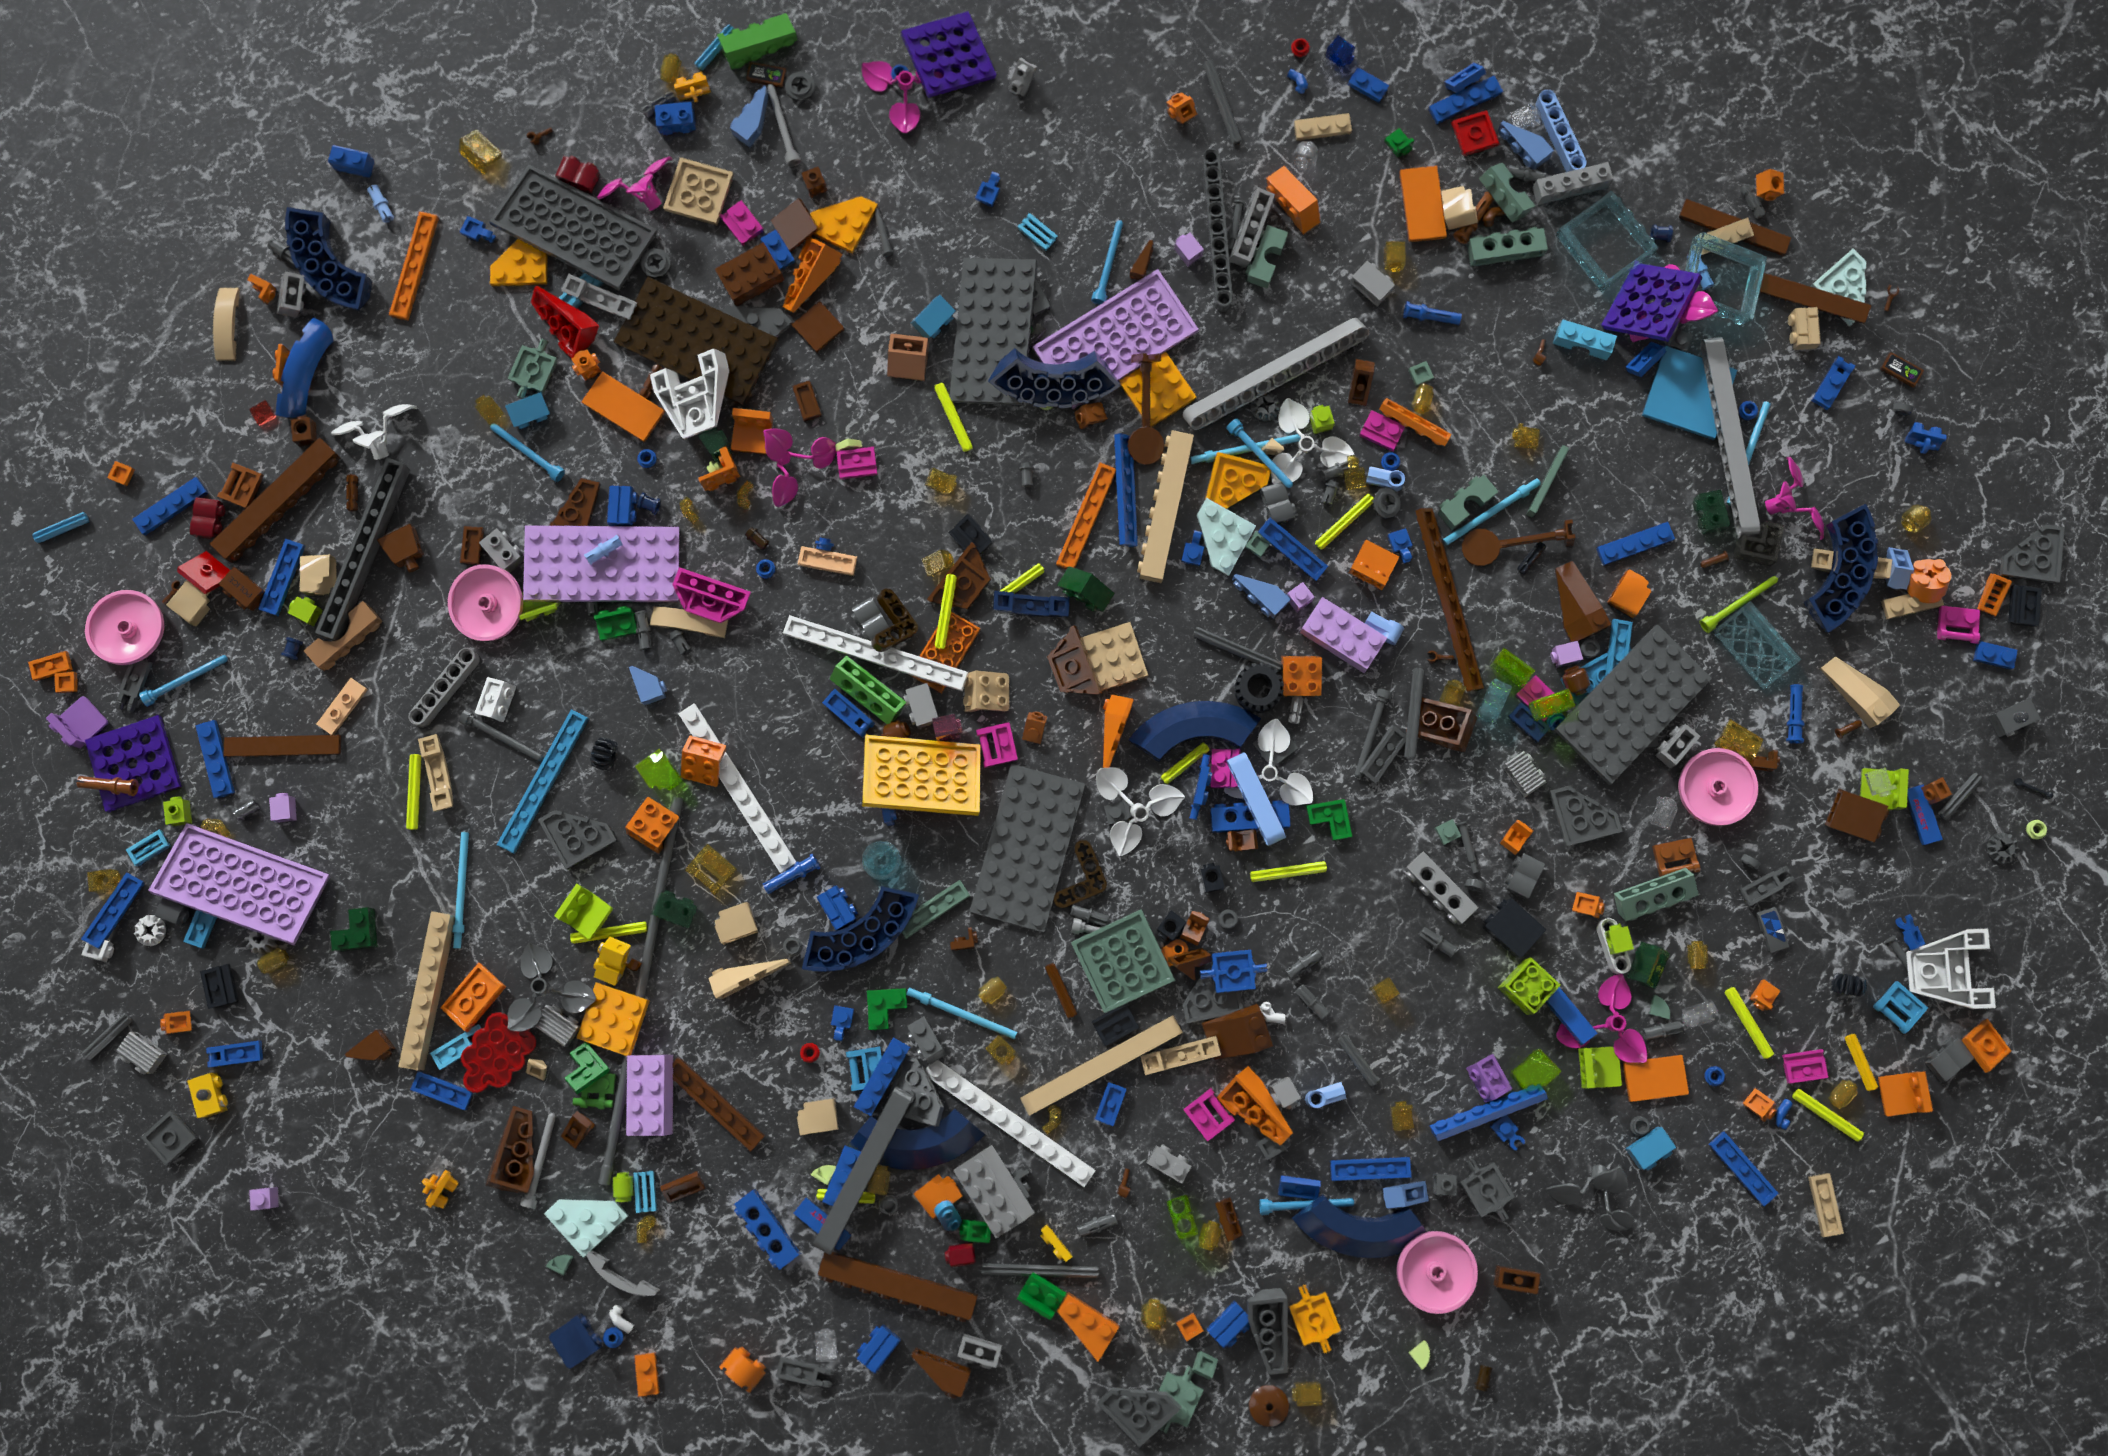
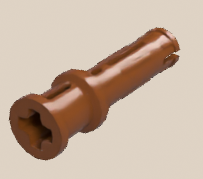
[1453,192,1495,244]
[77,776,139,796]

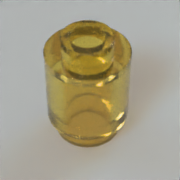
[660,53,682,83]
[1411,384,1434,414]
[1687,941,1708,969]
[257,948,289,974]
[978,976,1007,1004]
[1828,1080,1858,1109]
[1198,1220,1222,1251]

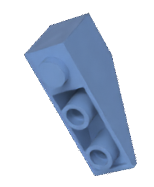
[730,86,769,147]
[1498,121,1554,170]
[1232,574,1291,619]

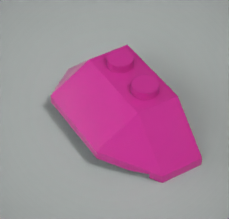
[672,567,751,623]

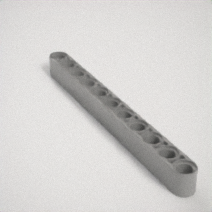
[1183,318,1369,430]
[1700,337,1760,537]

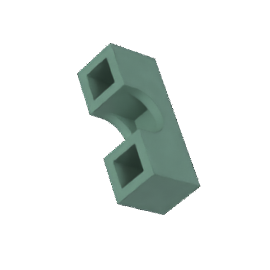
[1479,163,1535,222]
[1245,225,1288,289]
[1437,475,1499,530]

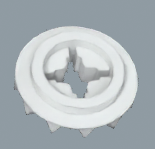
[134,915,166,946]

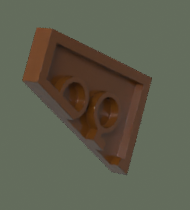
[549,478,601,526]

